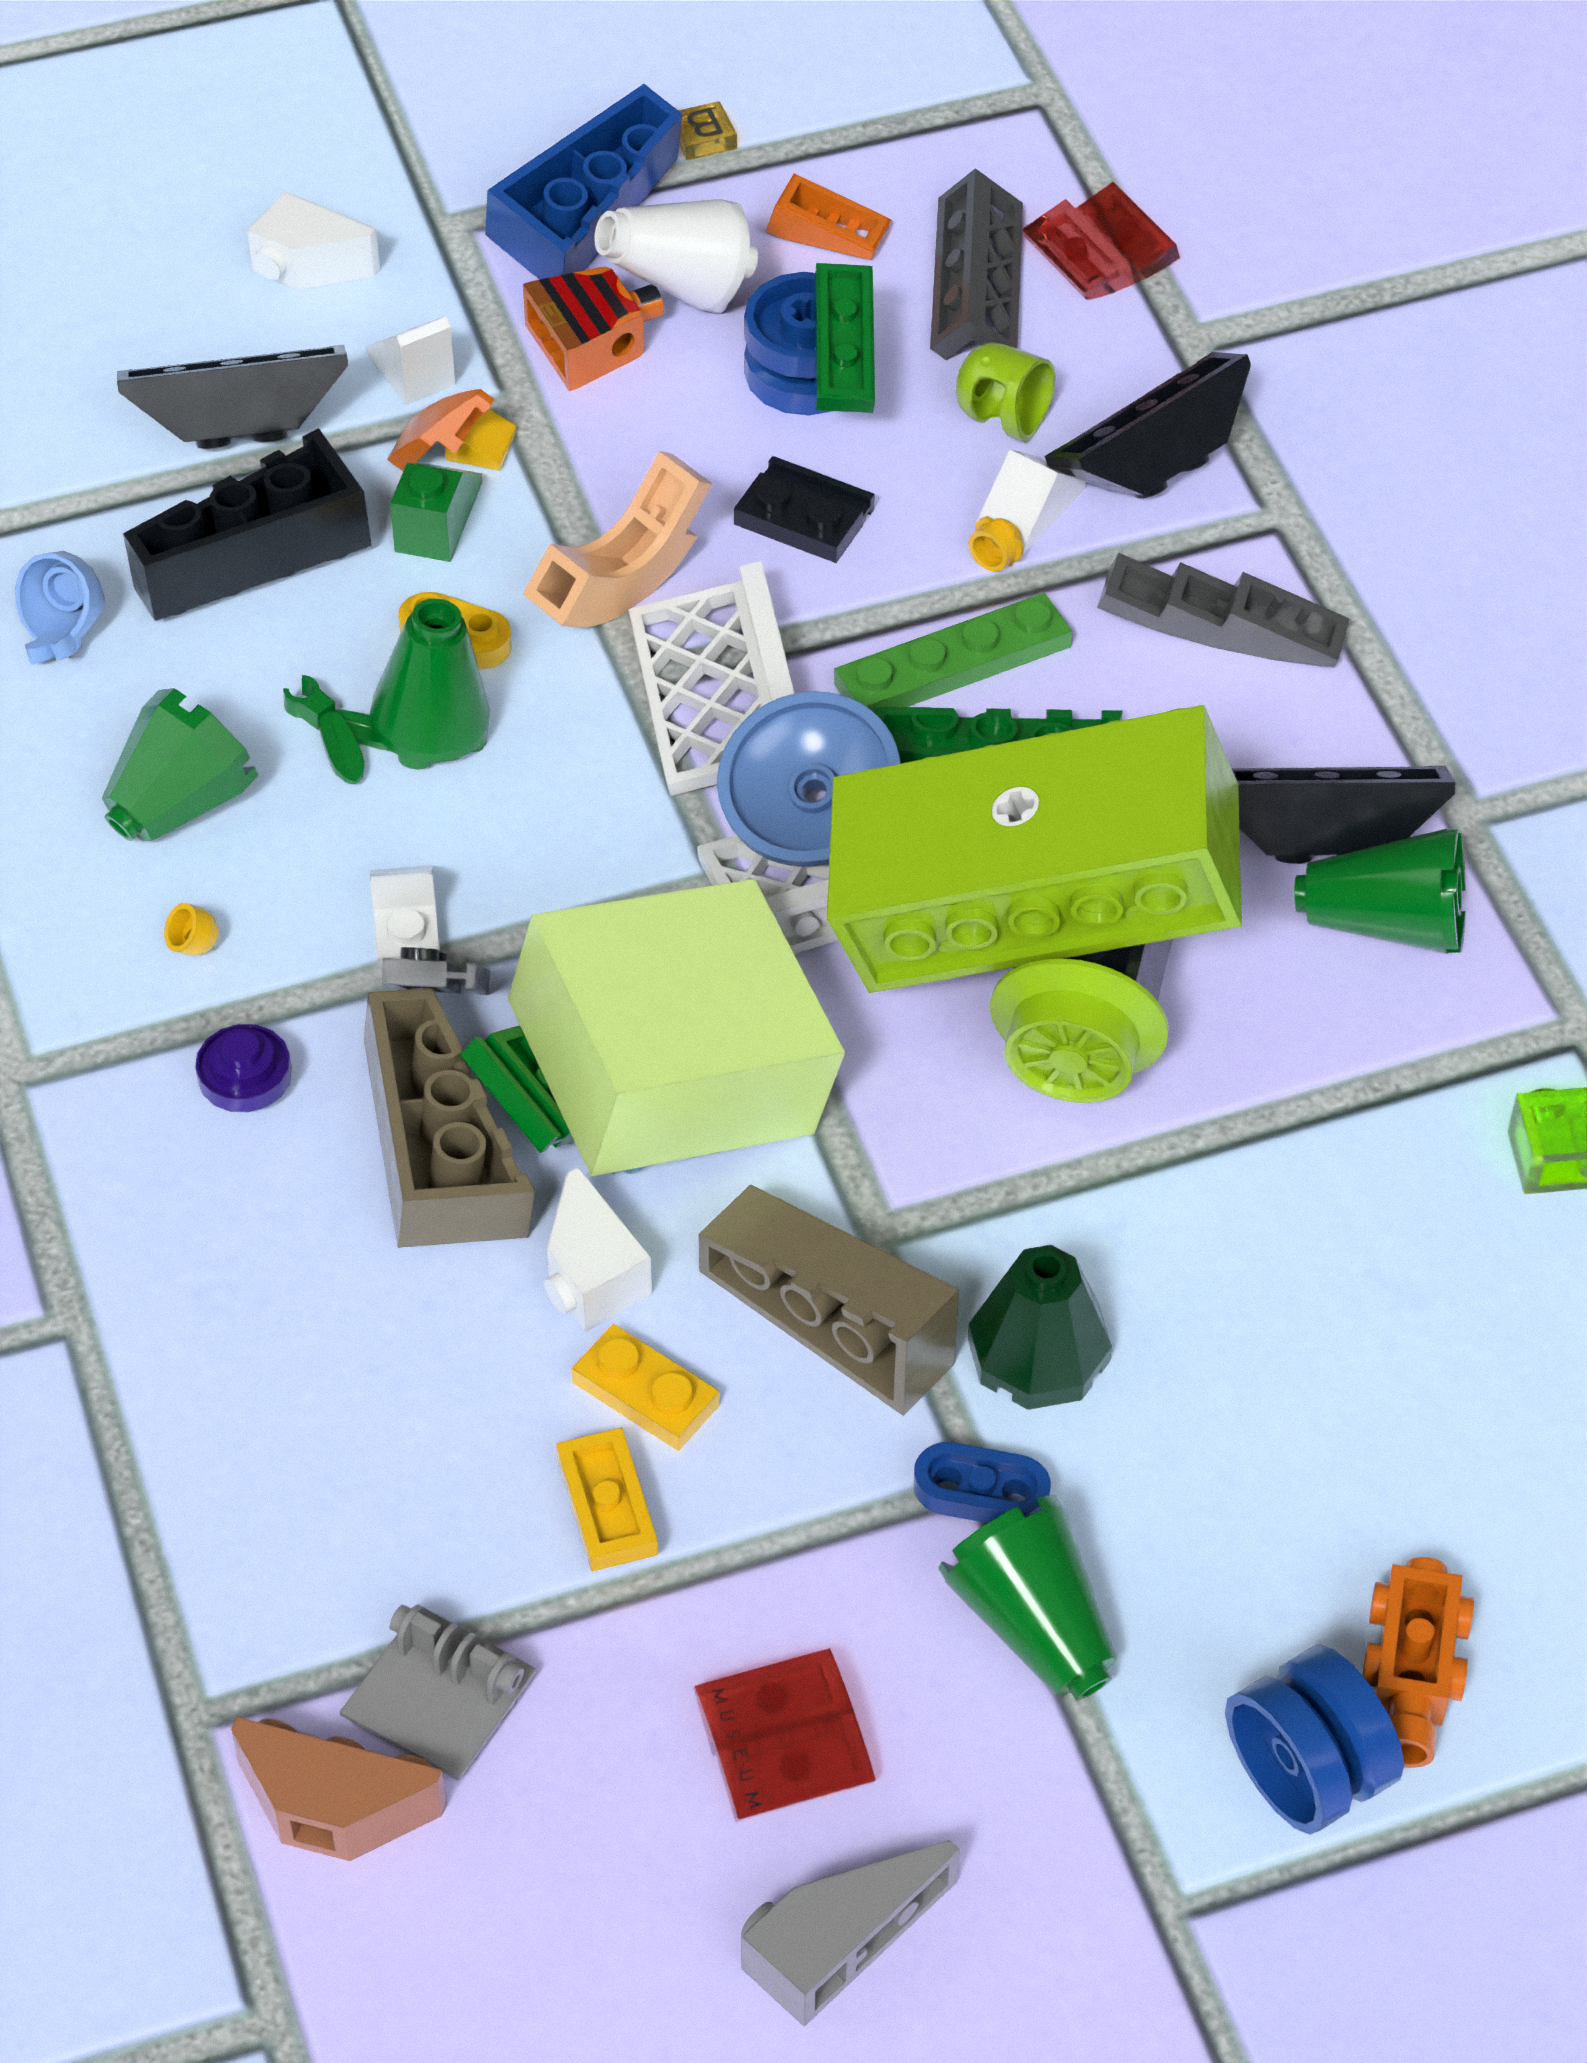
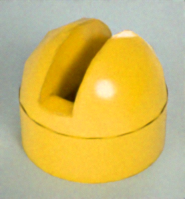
[164,903,219,956]

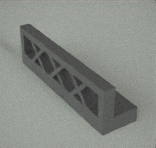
[930,168,1023,360]

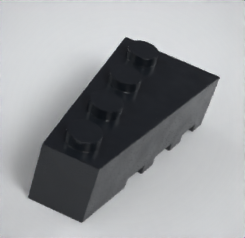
[123,428,372,621]

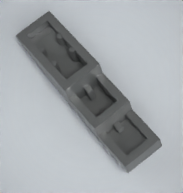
[1097,553,1350,668]

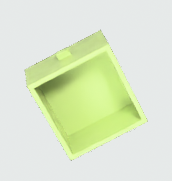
[508,879,845,1177]

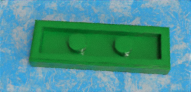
[814,263,875,413]

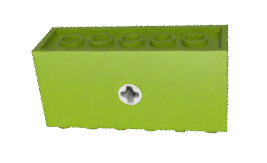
[827,704,1242,993]

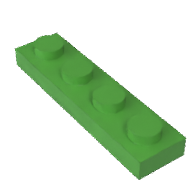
[834,592,1073,712]

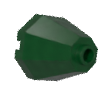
[967,1245,1112,1410]

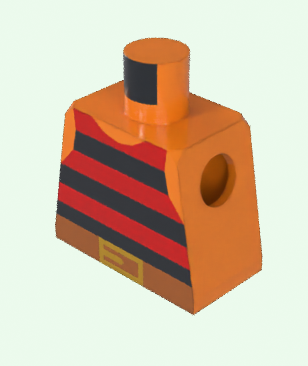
[523,266,664,392]

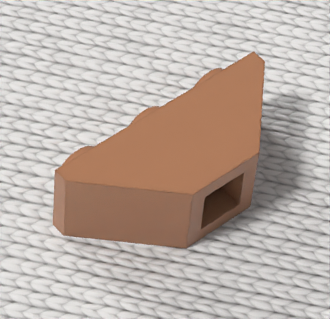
[231,1717,446,1861]

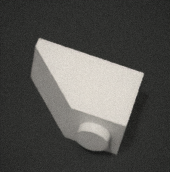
[247,191,380,290]
[544,1167,652,1332]

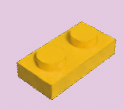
[571,1323,720,1452]
[556,1427,658,1572]

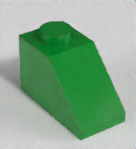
[390,462,483,562]

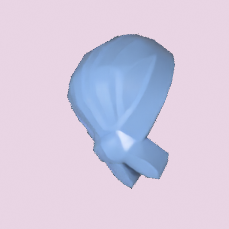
[15,551,105,664]

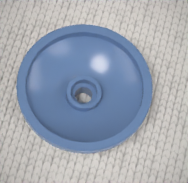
[717,691,901,867]

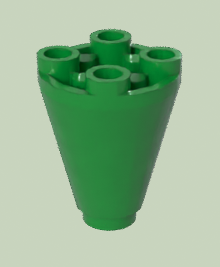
[369,599,490,770]

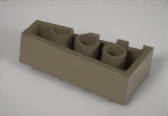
[364,988,535,1248]
[698,1184,959,1416]

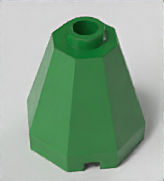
[102,688,258,841]

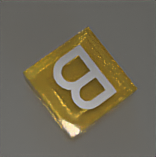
[678,101,737,161]

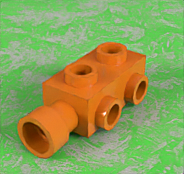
[1362,1557,1474,1768]

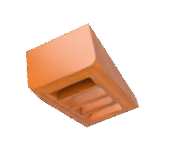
[766,173,892,260]

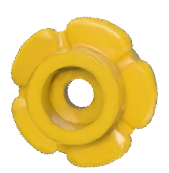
[968,516,1024,572]

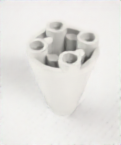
[594,199,758,313]

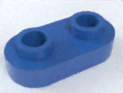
[913,1442,1051,1523]

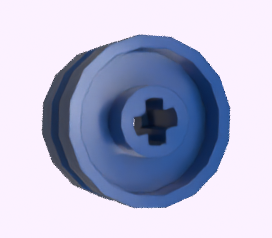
[744,272,832,416]
[1225,1644,1404,1835]

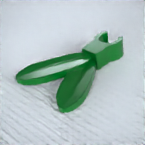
[283,675,390,784]

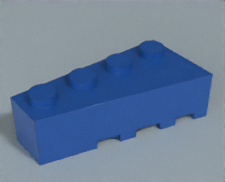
[485,84,682,280]

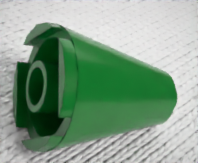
[1294,829,1466,954]
[938,1496,1117,1701]

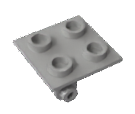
[340,1604,537,1781]

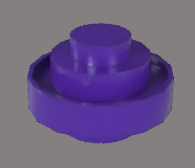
[195,1024,292,1112]

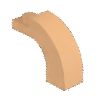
[523,451,712,628]

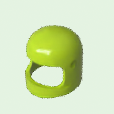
[955,342,1056,442]

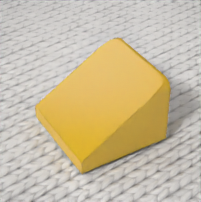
[444,409,517,471]

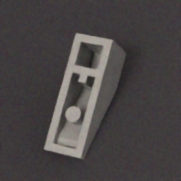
[741,1840,960,2027]

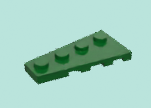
[874,707,1123,764]

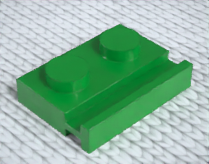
[460,1025,574,1153]

